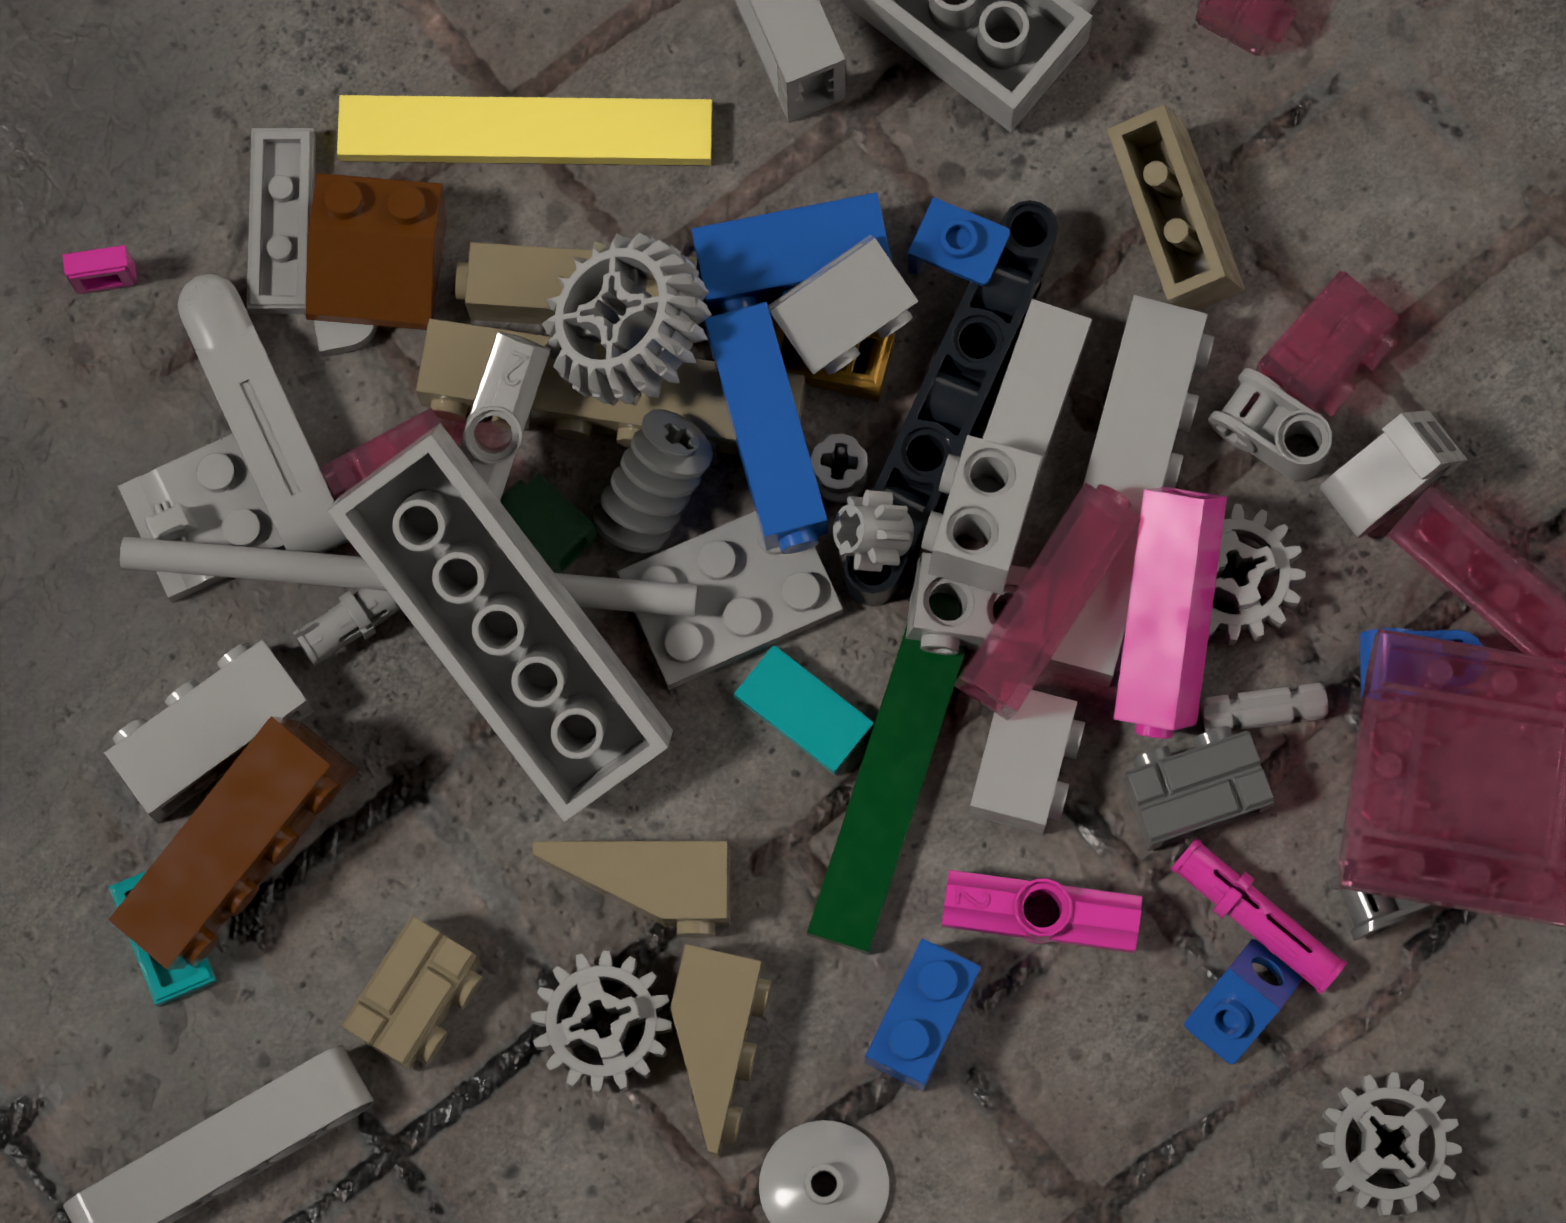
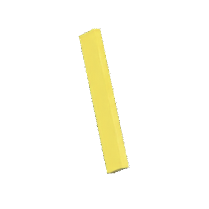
[337,95,713,166]

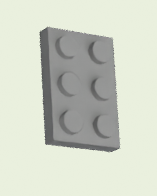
[617,511,843,690]

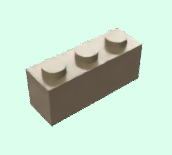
[1106,104,1246,311]

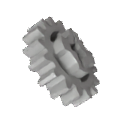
[1208,504,1306,646]
[531,950,673,1094]
[1316,1072,1462,1217]

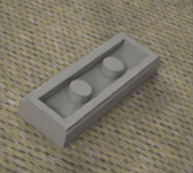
[247,128,316,314]

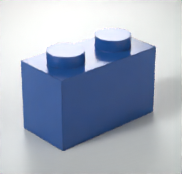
[865,938,981,1092]

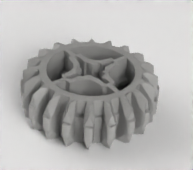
[542,233,712,406]

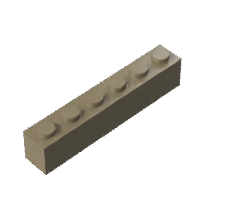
[416,318,805,462]

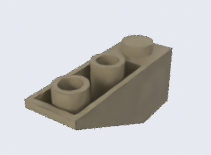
[670,944,772,1158]

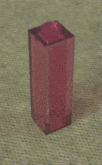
[954,482,1141,721]

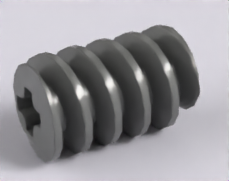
[591,409,713,553]

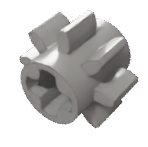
[833,490,914,572]

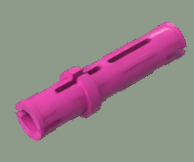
[1170,838,1348,995]

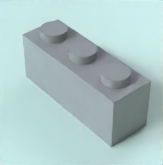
[104,639,314,824]

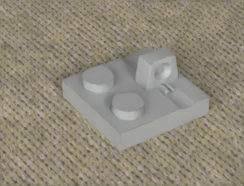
[118,433,286,603]

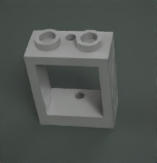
[734,0,845,123]

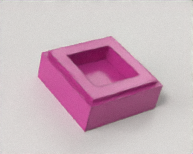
[62,245,138,294]

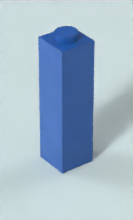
[705,302,828,554]

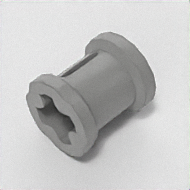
[811,434,868,503]

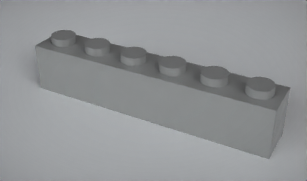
[1035,295,1215,687]

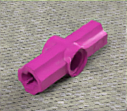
[941,870,1142,953]

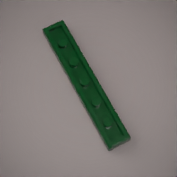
[807,593,967,955]

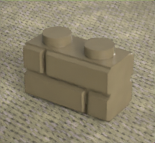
[341,915,483,1072]

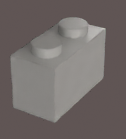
[768,234,918,375]
[968,682,1085,835]

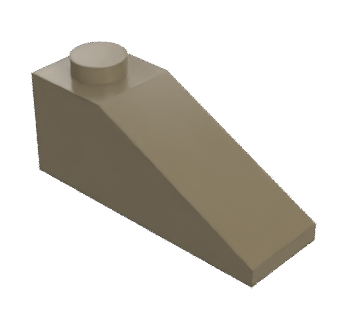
[532,841,730,938]

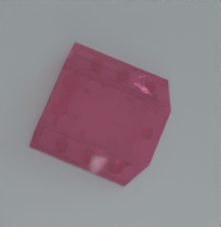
[1338,629,1566,928]

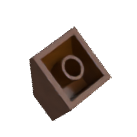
[306,173,447,330]

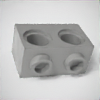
[921,435,1042,595]
[906,552,1049,664]

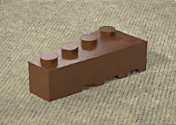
[108,716,359,970]

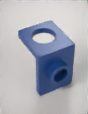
[908,197,1010,286]
[1184,939,1302,1064]

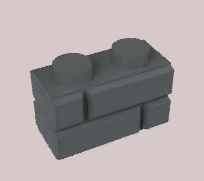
[1123,726,1274,852]

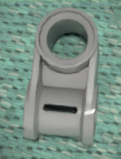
[1207,368,1332,481]

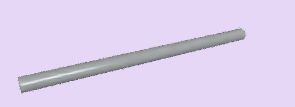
[120,537,698,617]

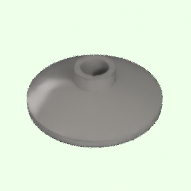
[759,1120,889,1223]

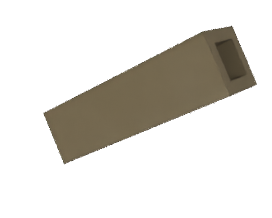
[455,242,699,325]

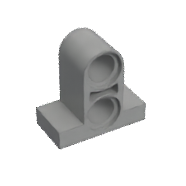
[1319,410,1468,539]

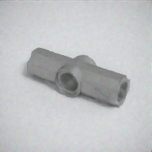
[459,331,551,501]

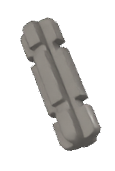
[1201,683,1328,732]

